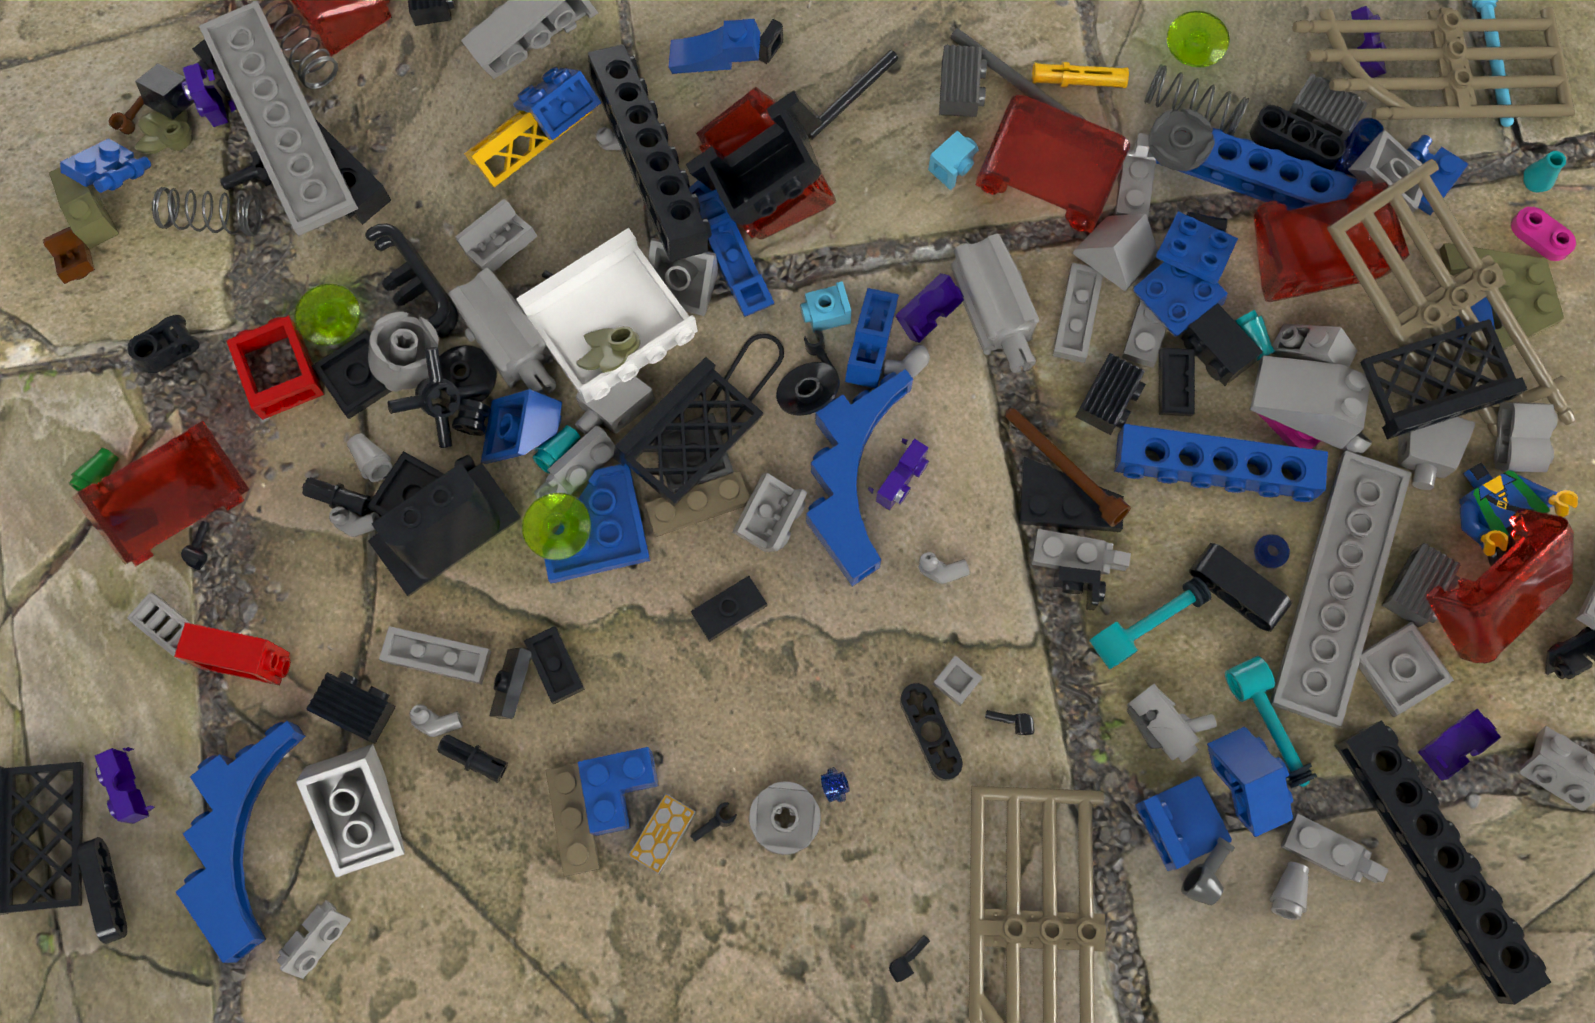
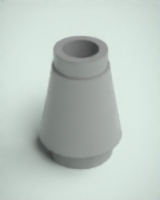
[347,433,393,482]
[1270,862,1309,920]

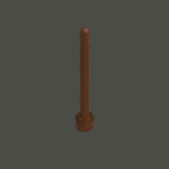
[1005,408,1131,527]

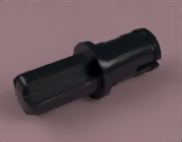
[302,477,371,516]
[437,735,508,783]

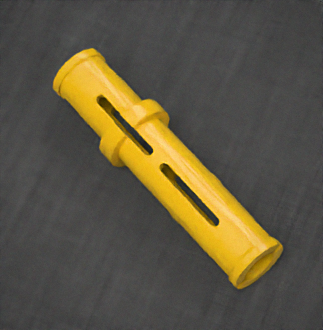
[1032,62,1129,88]

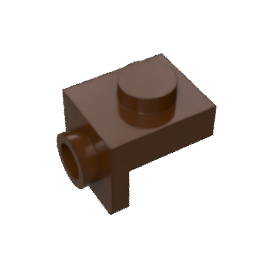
[43,227,95,284]

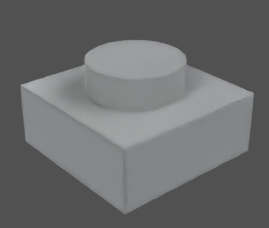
[933,656,983,706]

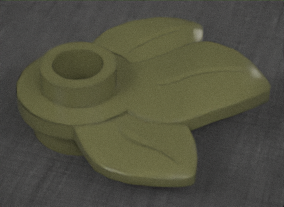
[134,110,193,154]
[576,326,641,373]

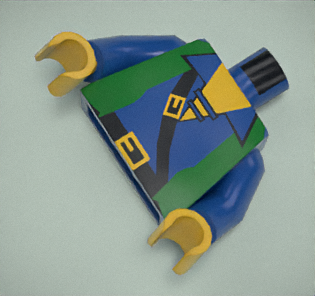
[1459,462,1578,556]

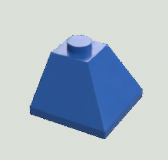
[481,389,562,464]

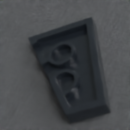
[1019,457,1124,532]

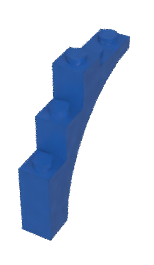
[806,369,913,587]
[176,721,306,963]

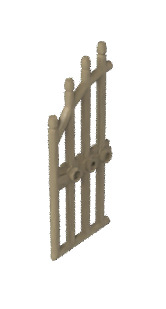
[1292,7,1575,120]
[1327,159,1575,437]
[969,786,1106,1023]

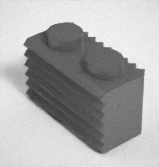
[939,44,987,117]
[1289,74,1367,142]
[1382,543,1461,628]

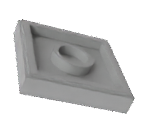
[1358,621,1454,717]

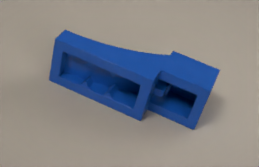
[668,19,761,74]
[845,288,899,388]

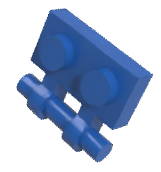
[1407,135,1468,215]
[60,138,151,193]

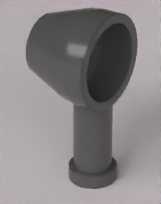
[1181,837,1235,905]

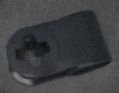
[127,315,200,373]

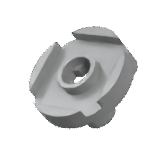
[749,781,821,855]

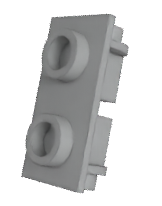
[277,900,351,979]

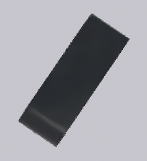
[1250,105,1346,171]
[1189,543,1292,632]

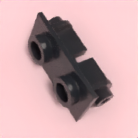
[1545,627,1595,679]

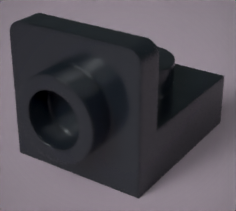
[1053,566,1106,610]

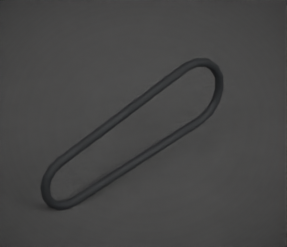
[701,334,784,436]

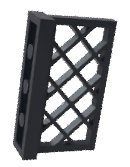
[1360,319,1528,440]
[613,357,764,506]
[0,762,84,915]

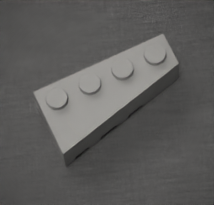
[461,0,598,79]

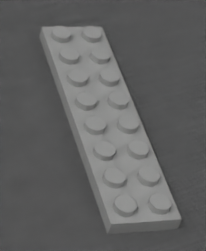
[199,0,358,236]
[1270,450,1412,728]

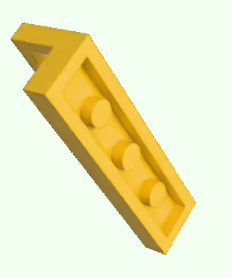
[464,111,592,187]

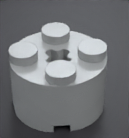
[368,312,439,392]

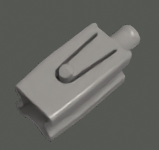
[951,234,1039,373]
[448,268,556,395]

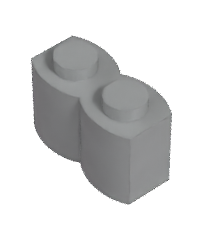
[1494,402,1557,472]

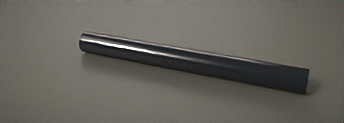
[807,50,898,140]

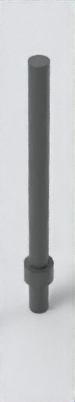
[951,28,1104,147]

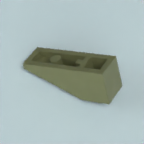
[49,167,119,249]

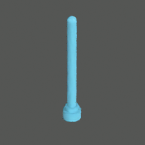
[1471,0,1514,127]

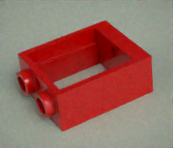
[226,315,325,420]
[174,622,291,686]

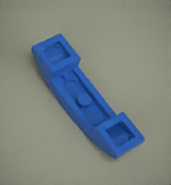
[698,189,774,317]

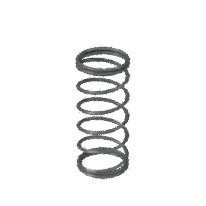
[260,0,338,89]
[1144,64,1249,136]
[152,187,263,237]

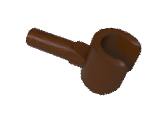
[109,96,144,135]

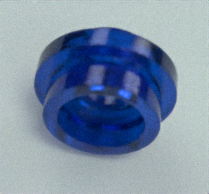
[1254,534,1290,569]
[821,767,850,803]

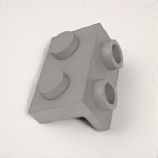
[455,199,538,272]
[732,473,807,552]
[1520,726,1595,811]

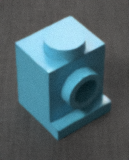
[928,131,979,190]
[800,281,851,333]

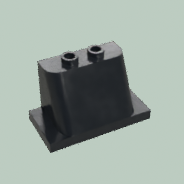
[686,90,823,225]
[368,463,522,597]

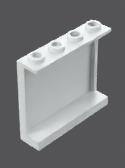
[516,228,698,403]

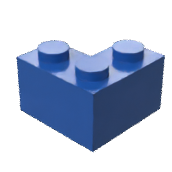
[1207,726,1293,837]
[578,747,659,836]

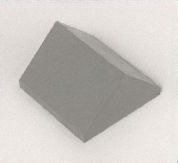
[1348,130,1423,212]
[1073,213,1158,291]
[648,238,718,316]

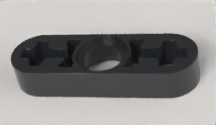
[900,683,963,781]
[77,837,127,944]

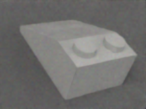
[1250,356,1370,449]
[296,744,405,877]

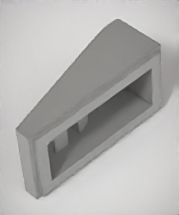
[127,593,192,665]

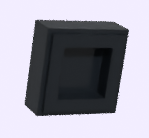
[759,19,783,64]

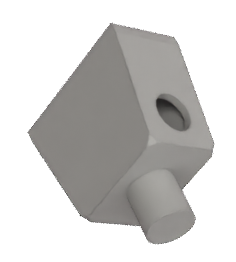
[575,376,655,435]
[1397,405,1476,490]

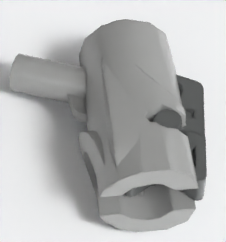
[1127,684,1217,763]

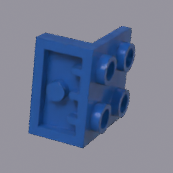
[513,67,602,140]
[1156,211,1238,284]
[1133,262,1228,337]
[1135,776,1232,871]

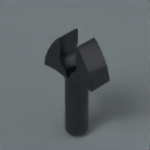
[220,151,272,190]

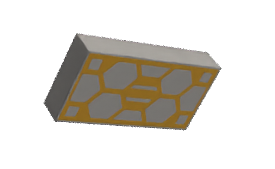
[628,793,697,875]

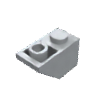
[1272,324,1358,367]

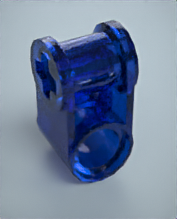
[1334,117,1384,184]

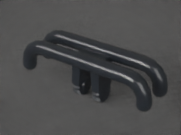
[365,223,458,338]

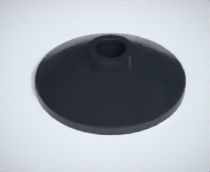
[438,345,497,402]
[776,362,840,416]

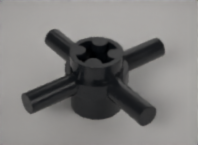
[387,347,489,448]

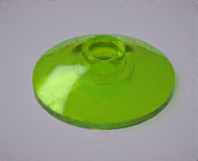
[1167,11,1230,68]
[294,284,361,346]
[522,493,591,560]

